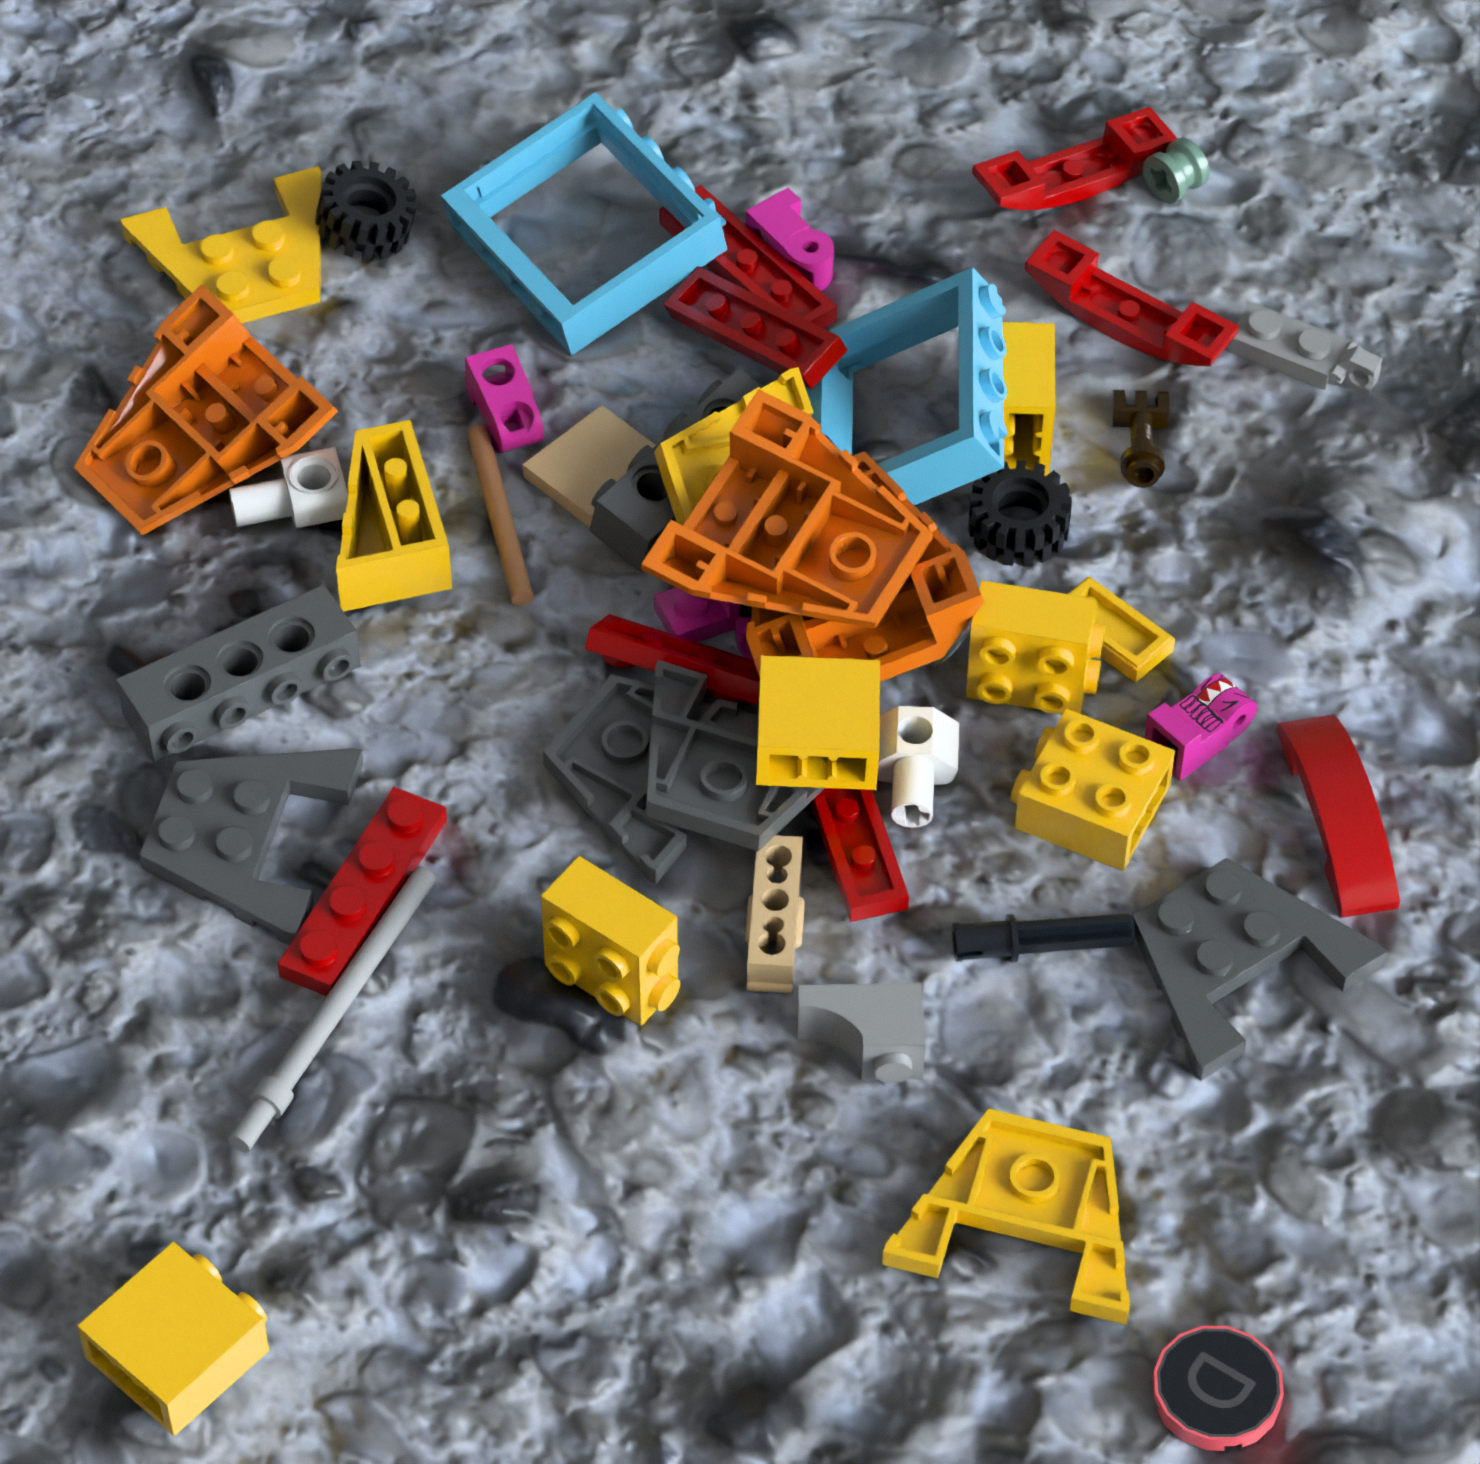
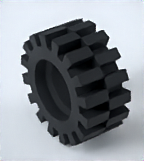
[315,161,417,261]
[968,460,1072,567]

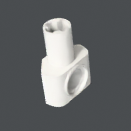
[229,447,348,528]
[877,706,959,828]

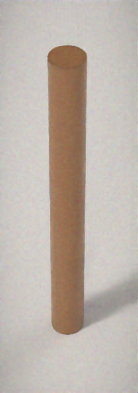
[467,424,534,606]

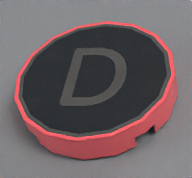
[1152,1326,1284,1451]

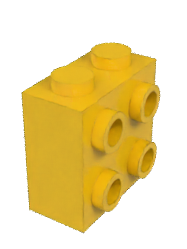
[989,322,1056,476]
[966,580,1105,714]
[756,655,880,790]
[1010,708,1175,872]
[541,856,680,1026]
[77,1241,269,1436]

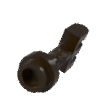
[1112,389,1170,488]

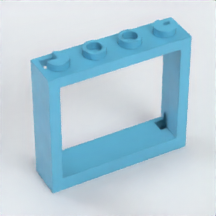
[441,92,728,356]
[805,267,1008,506]

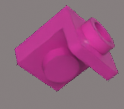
[654,587,740,642]

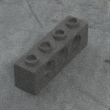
[589,368,763,572]
[116,584,361,762]

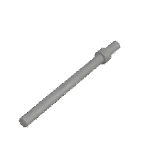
[228,866,436,1153]

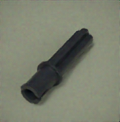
[952,913,1135,963]

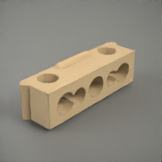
[745,835,805,994]

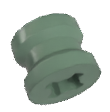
[1143,137,1210,204]

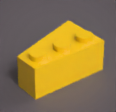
[336,420,452,612]

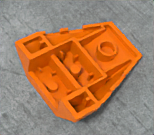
[74,284,338,536]
[641,389,933,629]
[746,451,984,682]

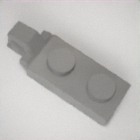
[1226,302,1382,394]

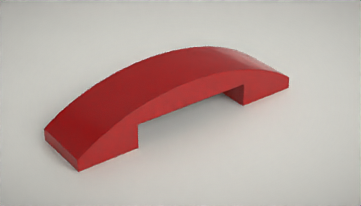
[972,107,1177,210]
[1024,230,1239,367]
[1277,714,1400,918]

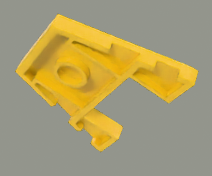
[120,166,323,324]
[654,367,814,525]
[882,1108,1130,1325]

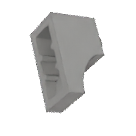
[797,983,925,1083]

